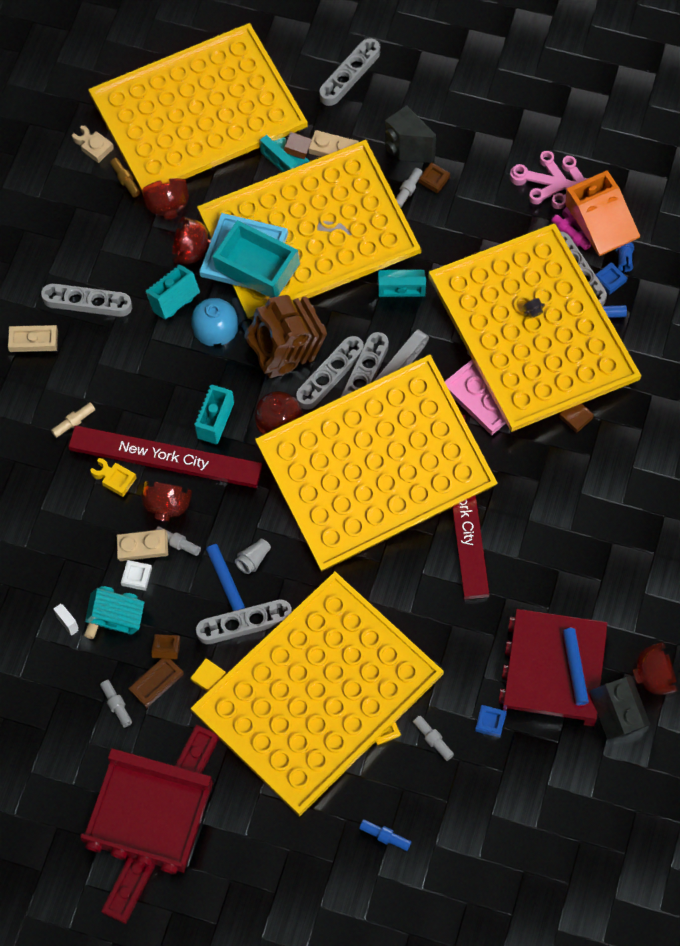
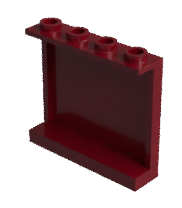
[499,609,608,726]
[80,748,213,874]

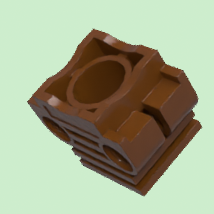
[244,295,327,378]

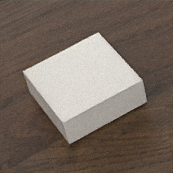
[121,560,152,591]
[54,604,79,636]

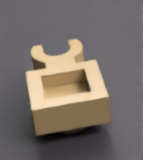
[72,126,114,163]

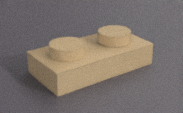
[309,130,359,157]
[8,325,58,352]
[117,529,168,561]

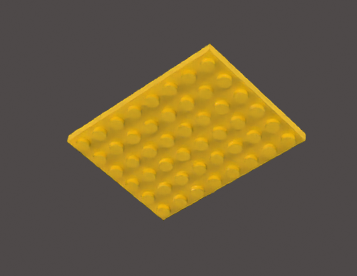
[89,23,308,196]
[197,140,421,321]
[428,223,641,432]
[255,355,497,571]
[191,572,444,817]

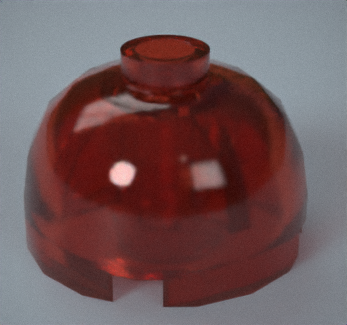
[142,178,189,219]
[172,217,211,264]
[255,391,302,435]
[142,481,192,521]
[633,642,678,695]

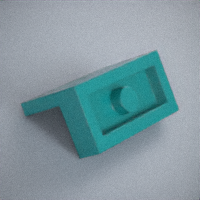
[260,135,310,172]
[378,270,426,297]

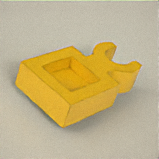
[90,458,137,497]

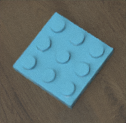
[200,213,288,290]

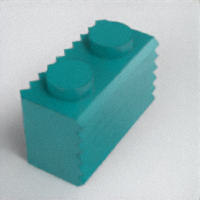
[146,265,200,319]
[194,385,234,444]
[85,586,145,634]

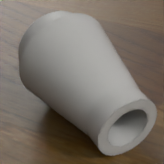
[235,538,271,574]

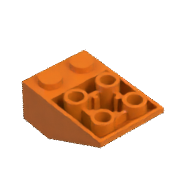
[565,170,640,256]

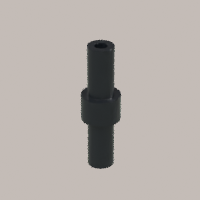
[230,298,252,333]

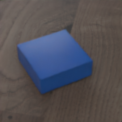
[595,262,627,295]
[475,705,506,737]

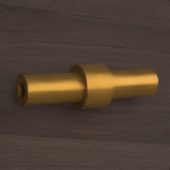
[110,158,140,197]

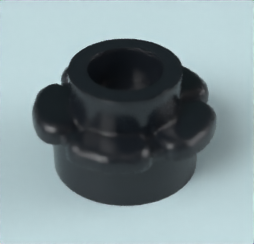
[522,298,545,319]

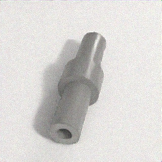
[396,168,422,208]
[156,527,201,556]
[100,680,132,727]
[413,716,454,761]

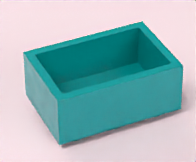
[212,220,300,298]

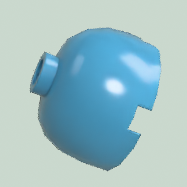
[191,298,238,346]

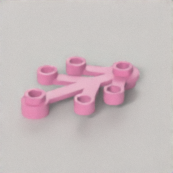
[510,151,589,209]

